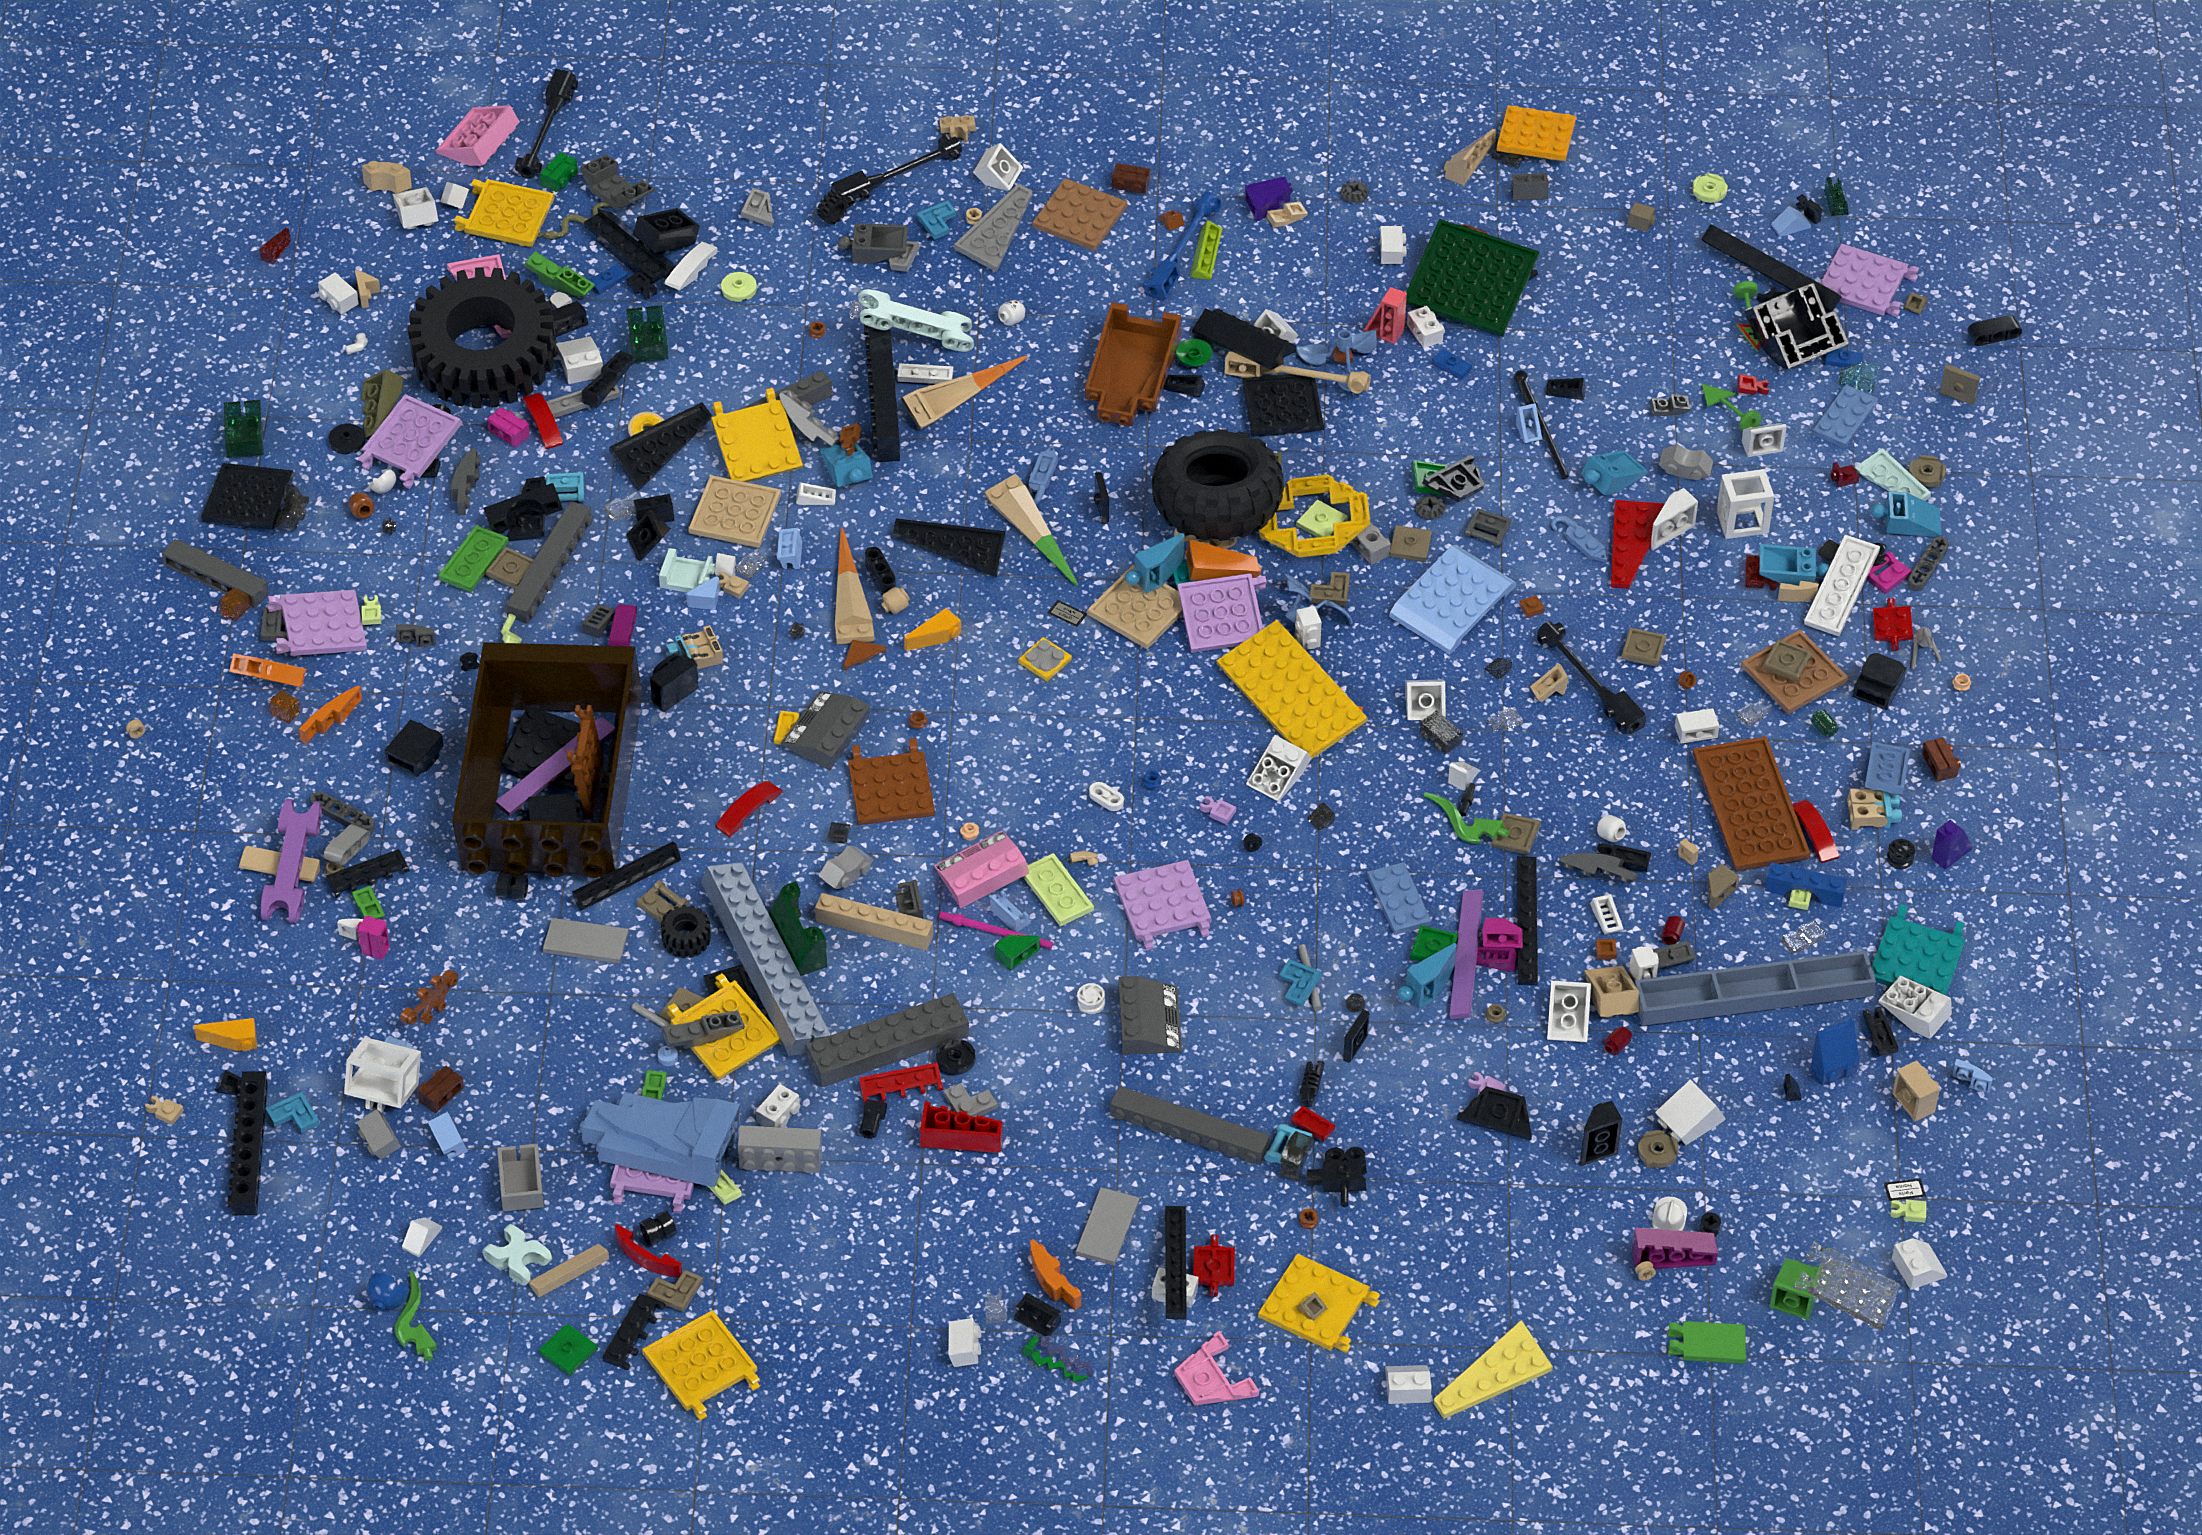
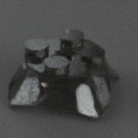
[274,484,310,531]

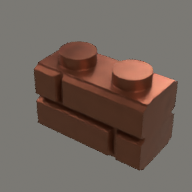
[1112,163,1151,194]
[1921,737,1961,782]
[418,1066,464,1113]

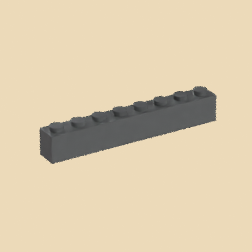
[506,501,593,624]
[1110,1086,1270,1165]

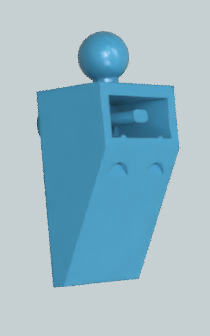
[819,442,873,487]
[1581,450,1649,495]
[1871,491,1942,537]
[1125,533,1184,594]
[1759,544,1830,586]
[1397,943,1457,1009]

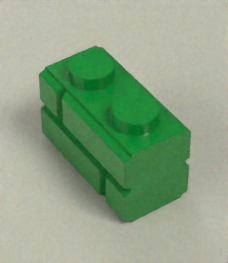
[540,152,578,192]

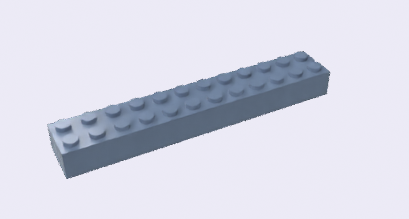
[701,862,831,1056]
[1635,951,1876,1026]

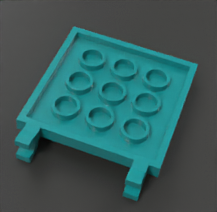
[1872,904,1966,996]

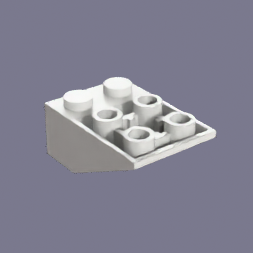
[1246,735,1312,802]
[1879,976,1952,1039]

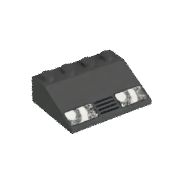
[781,691,870,770]
[1118,976,1182,1055]

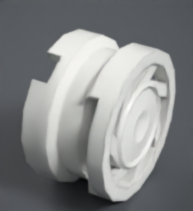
[1077,983,1105,1014]

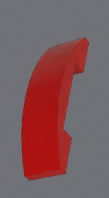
[522,392,563,449]
[715,780,783,838]
[1792,799,1839,864]
[614,1224,682,1277]

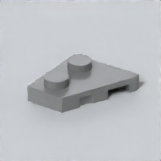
[741,188,774,227]
[889,241,920,272]

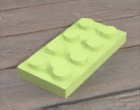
[1023,853,1094,927]

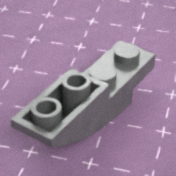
[451,448,481,515]
[1559,853,1639,883]
[661,1010,745,1049]

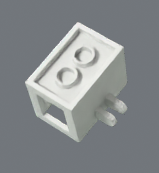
[1717,469,1774,539]
[344,1037,421,1113]

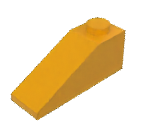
[904,608,961,651]
[194,1018,258,1051]

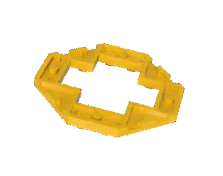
[1259,474,1370,558]

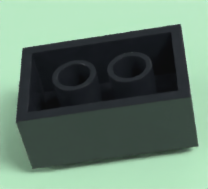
[633,208,700,253]

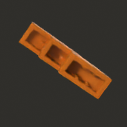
[299,685,362,744]

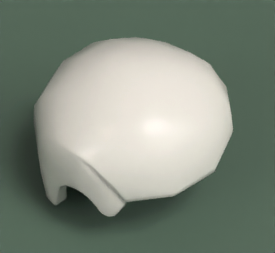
[367,469,396,494]

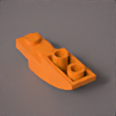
[229,653,306,687]
[1030,1239,1082,1310]

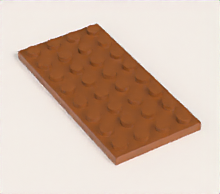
[1692,736,1810,871]

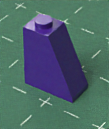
[1245,176,1293,222]
[1931,820,1972,870]

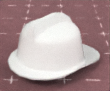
[1652,1197,1687,1231]

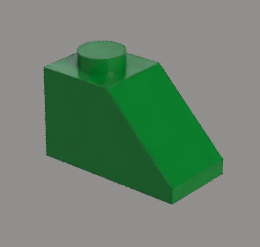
[995,935,1040,971]

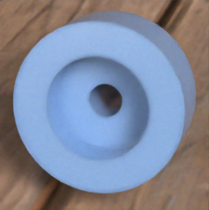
[658,1046,678,1066]

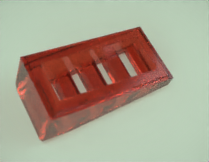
[259,228,291,264]

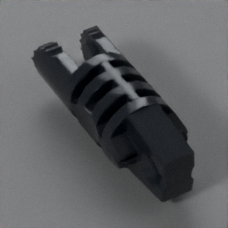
[1300,1061,1325,1107]

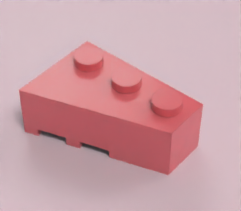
[1363,287,1407,344]

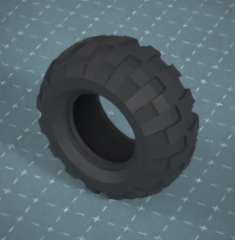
[1152,429,1284,541]

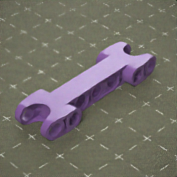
[261,799,322,924]

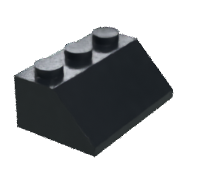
[1580,1100,1622,1166]

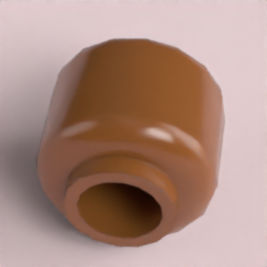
[348,492,375,519]

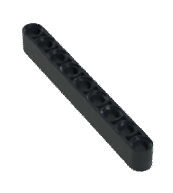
[1701,224,1842,312]

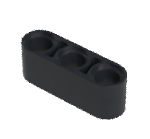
[1967,315,2022,346]
[865,546,896,596]

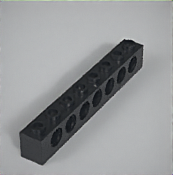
[227,1071,268,1216]

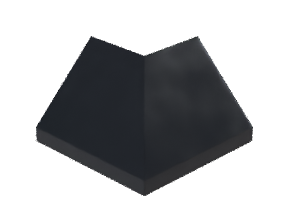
[626,510,671,561]

